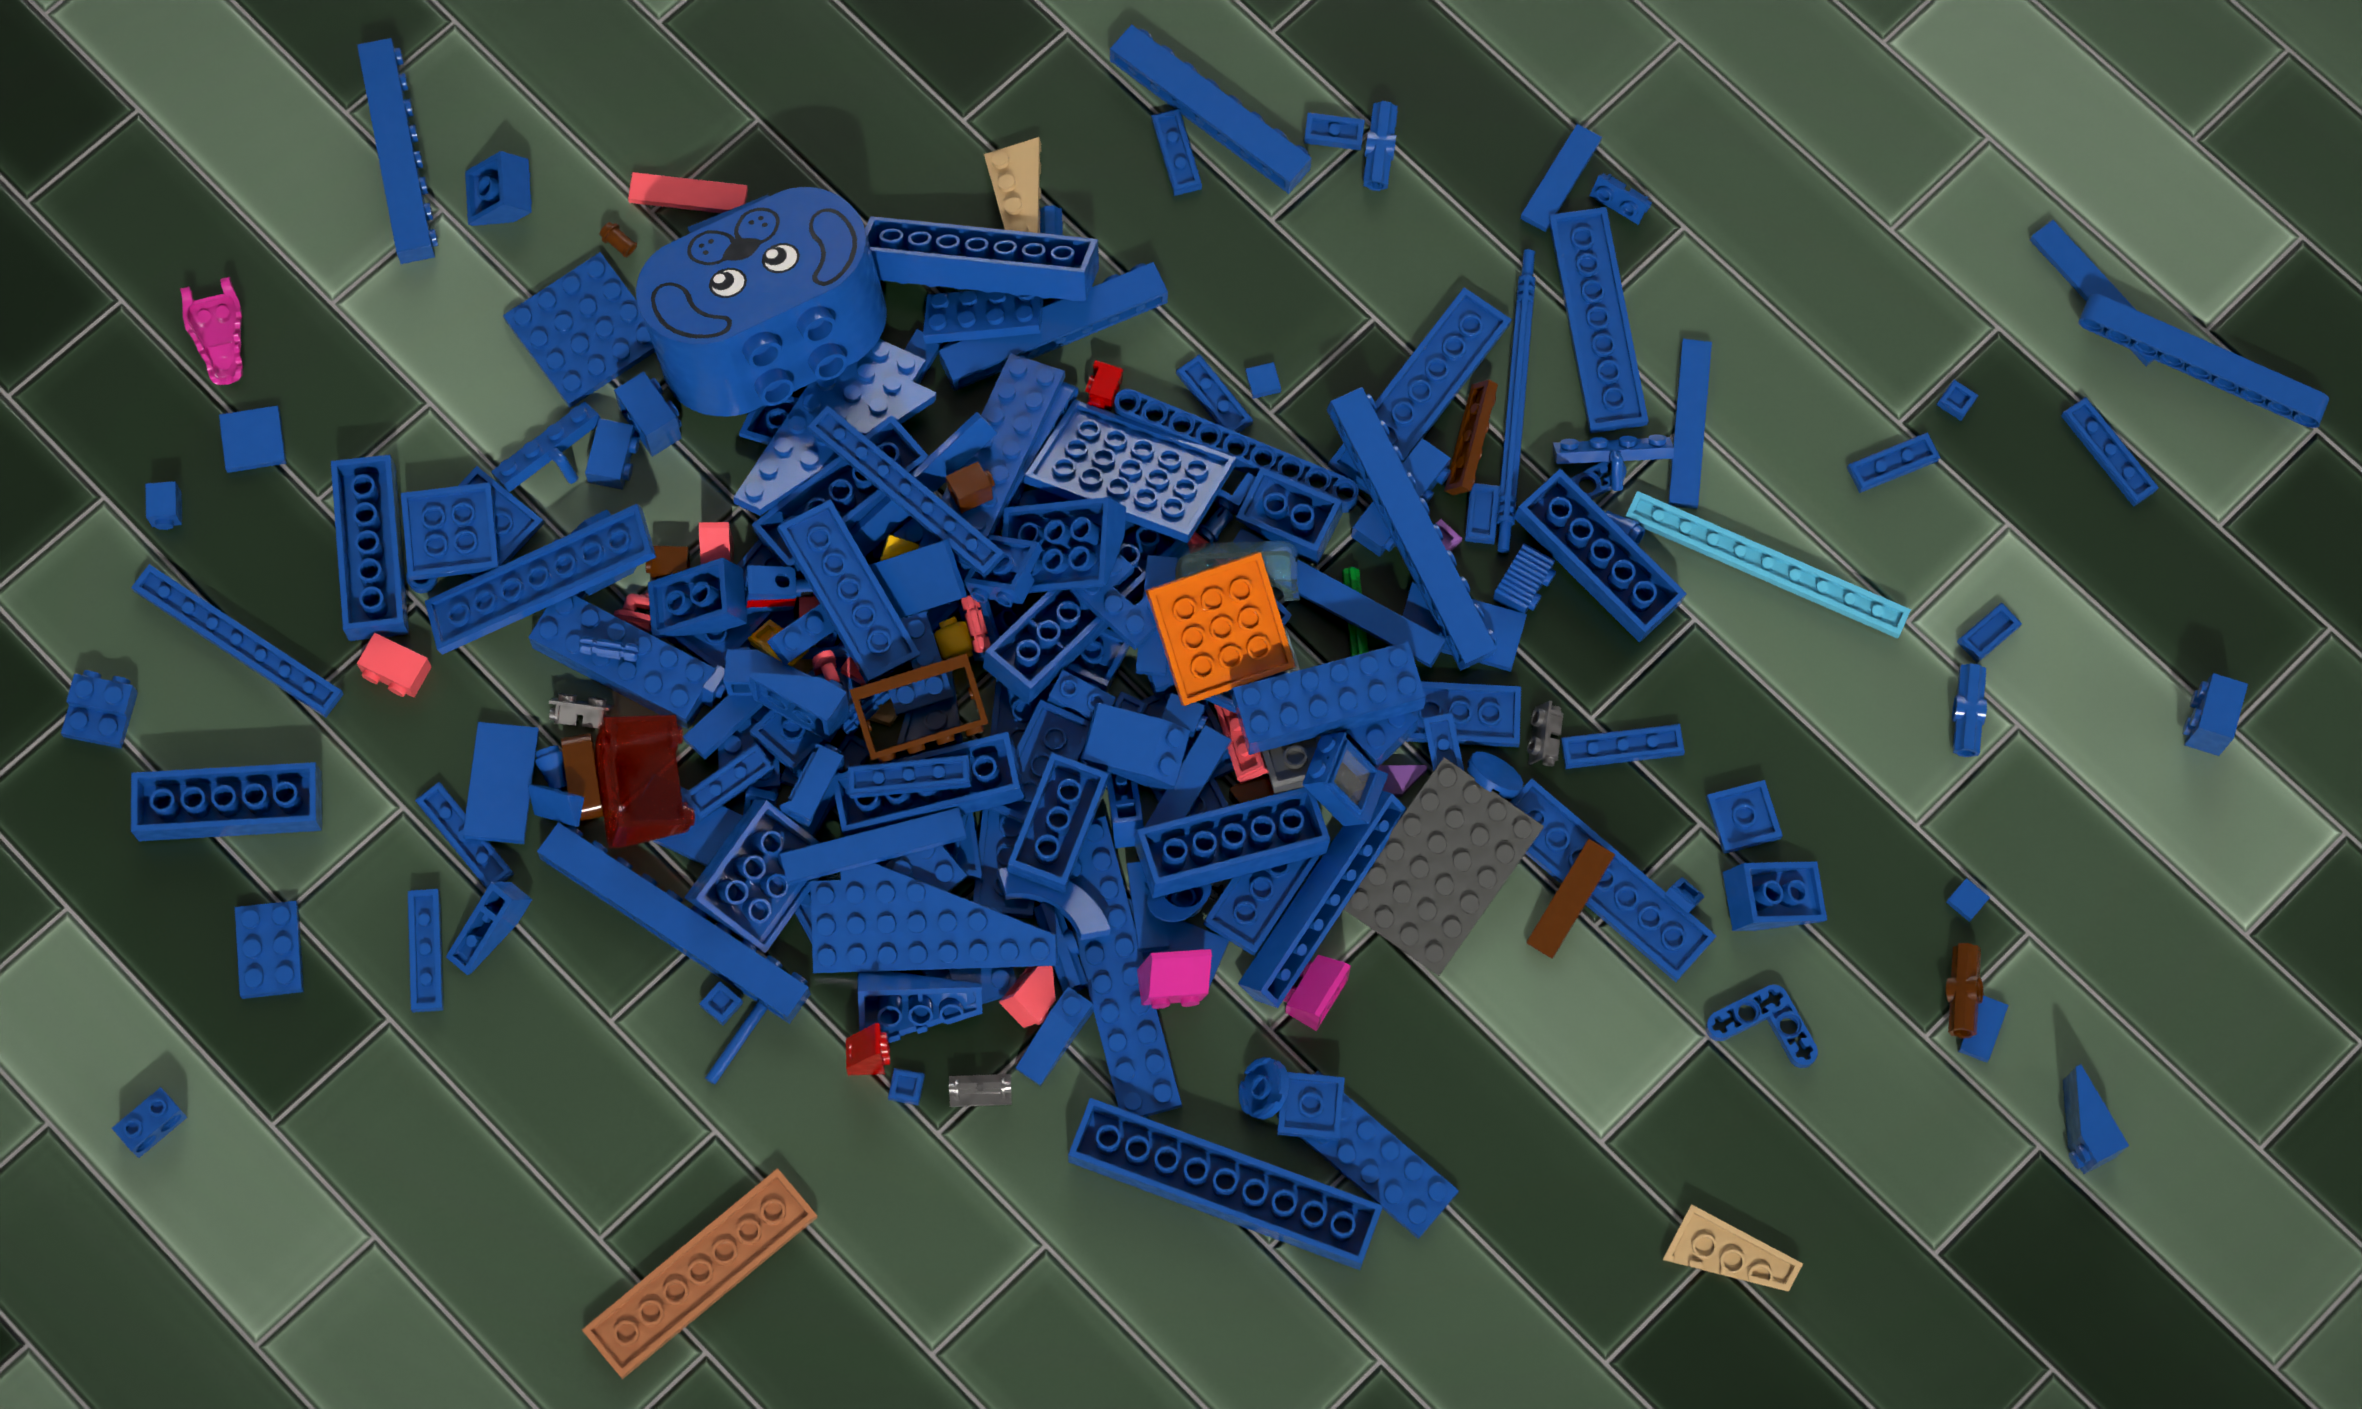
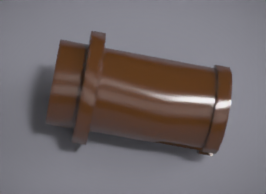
[599,222,637,258]

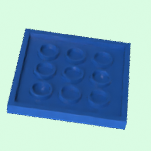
[503,252,655,408]

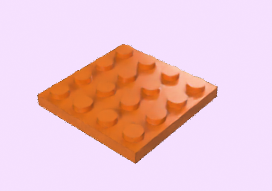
[1146,552,1296,706]

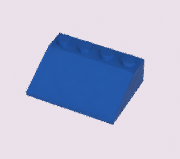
[1002,497,1126,593]
[684,800,820,953]

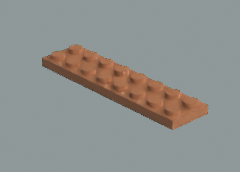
[582,1168,818,1380]

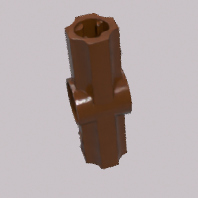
[1946,943,1984,1038]

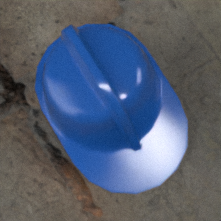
[1147,884,1212,922]

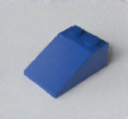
[1236,467,1342,565]
[648,557,747,639]
[749,672,850,743]
[1080,703,1191,792]
[1723,862,1827,931]
[2063,1064,2129,1174]

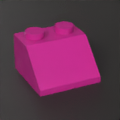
[1137,949,1212,1009]
[1284,955,1351,1031]

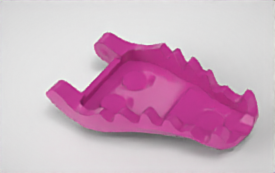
[180,276,243,385]

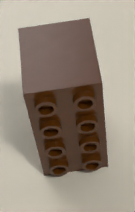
[850,653,989,763]

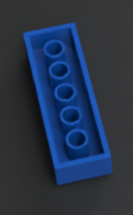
[752,414,929,577]
[331,455,409,641]
[1514,469,1687,643]
[528,595,716,730]
[1232,642,1426,755]
[832,732,1026,837]
[131,762,322,841]
[1134,787,1330,899]

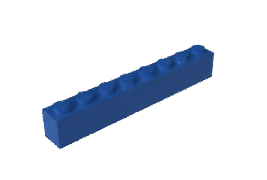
[1110,24,1312,194]
[357,38,439,264]
[939,262,1168,391]
[1238,791,1407,1008]

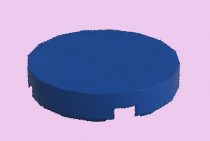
[1467,752,1524,799]
[1239,1057,1289,1120]

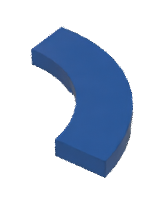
[997,868,1111,940]

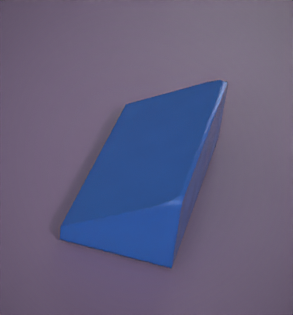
[528,784,584,827]

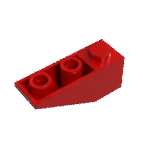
[846,1023,891,1076]

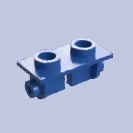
[1589,173,1652,225]

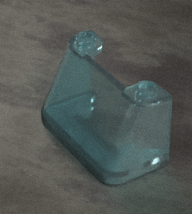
[1176,540,1300,601]

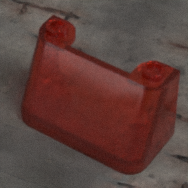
[595,715,695,848]

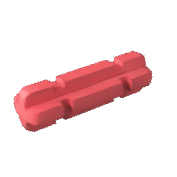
[961,595,991,653]

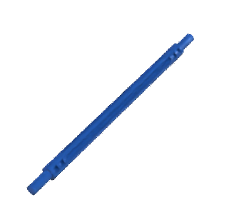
[1497,249,1536,553]

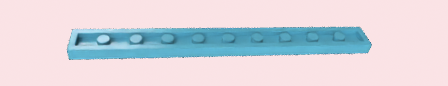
[1625,491,1911,639]

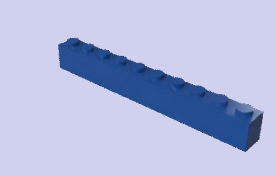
[1327,387,1497,671]
[537,822,811,1024]

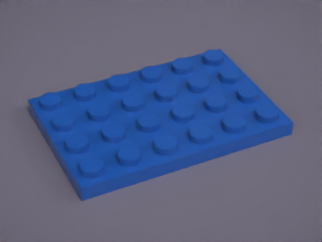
[1024,399,1236,543]

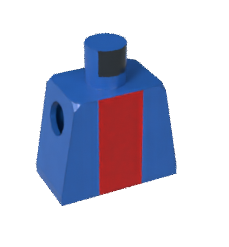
[744,565,813,614]

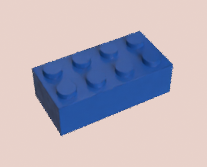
[1007,752,1109,893]

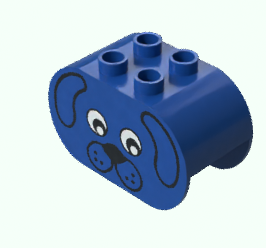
[636,187,887,417]

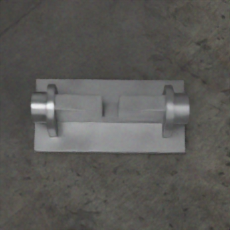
[549,694,614,730]
[1527,701,1564,766]
[949,1074,1012,1107]

